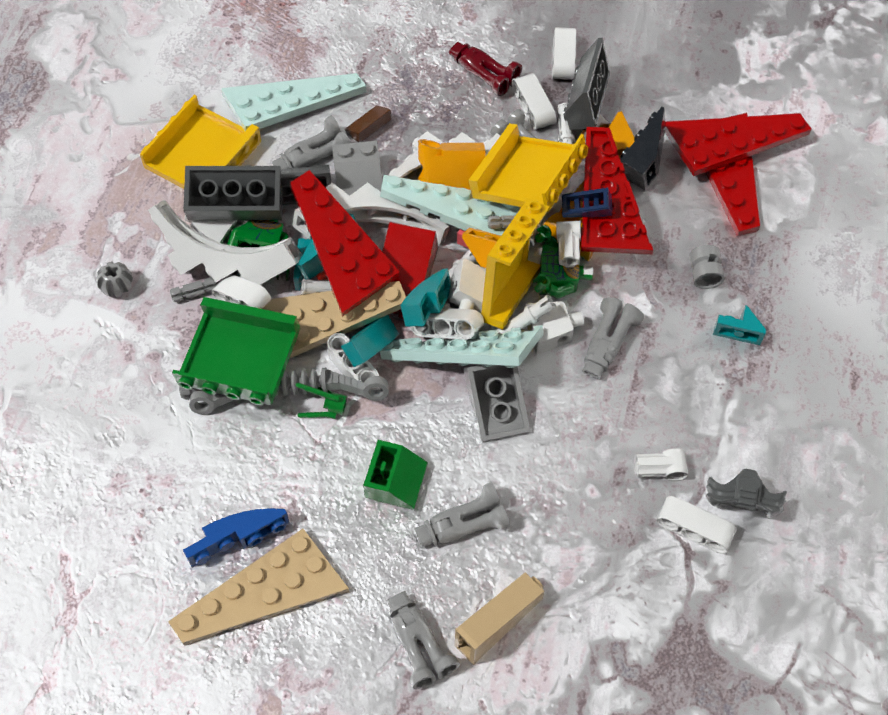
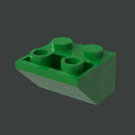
[363,440,428,510]

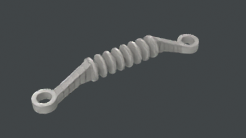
[189,367,389,415]

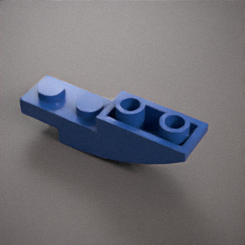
[183,508,290,567]

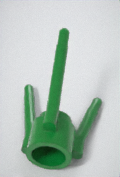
[296,383,347,419]

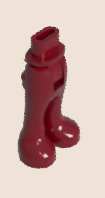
[449,42,522,96]

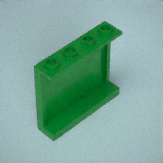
[172,297,301,405]

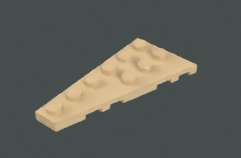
[262,281,406,359]
[168,529,349,646]

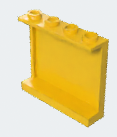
[140,94,261,189]
[469,123,588,212]
[481,199,550,329]

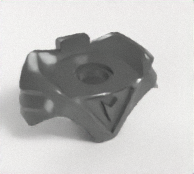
[706,469,787,517]

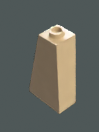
[454,572,544,665]

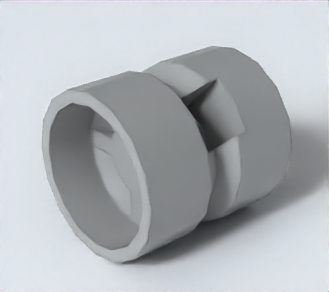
[689,245,725,289]

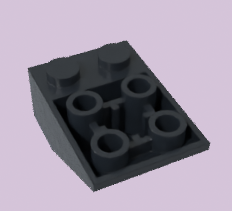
[620,106,666,191]

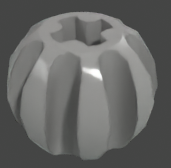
[96,262,133,297]

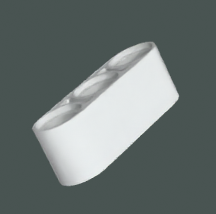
[552,27,576,80]
[512,73,556,130]
[212,274,272,309]
[410,308,484,340]
[327,333,380,398]
[656,496,737,554]

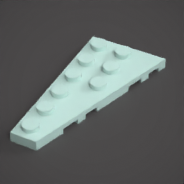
[221,73,367,131]
[380,175,519,235]
[380,325,544,368]

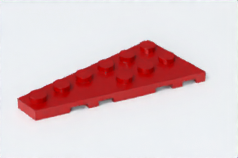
[665,113,812,177]
[705,113,760,237]
[581,127,654,255]
[290,170,400,317]

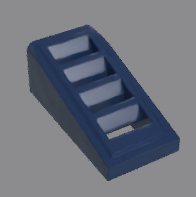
[562,188,612,217]

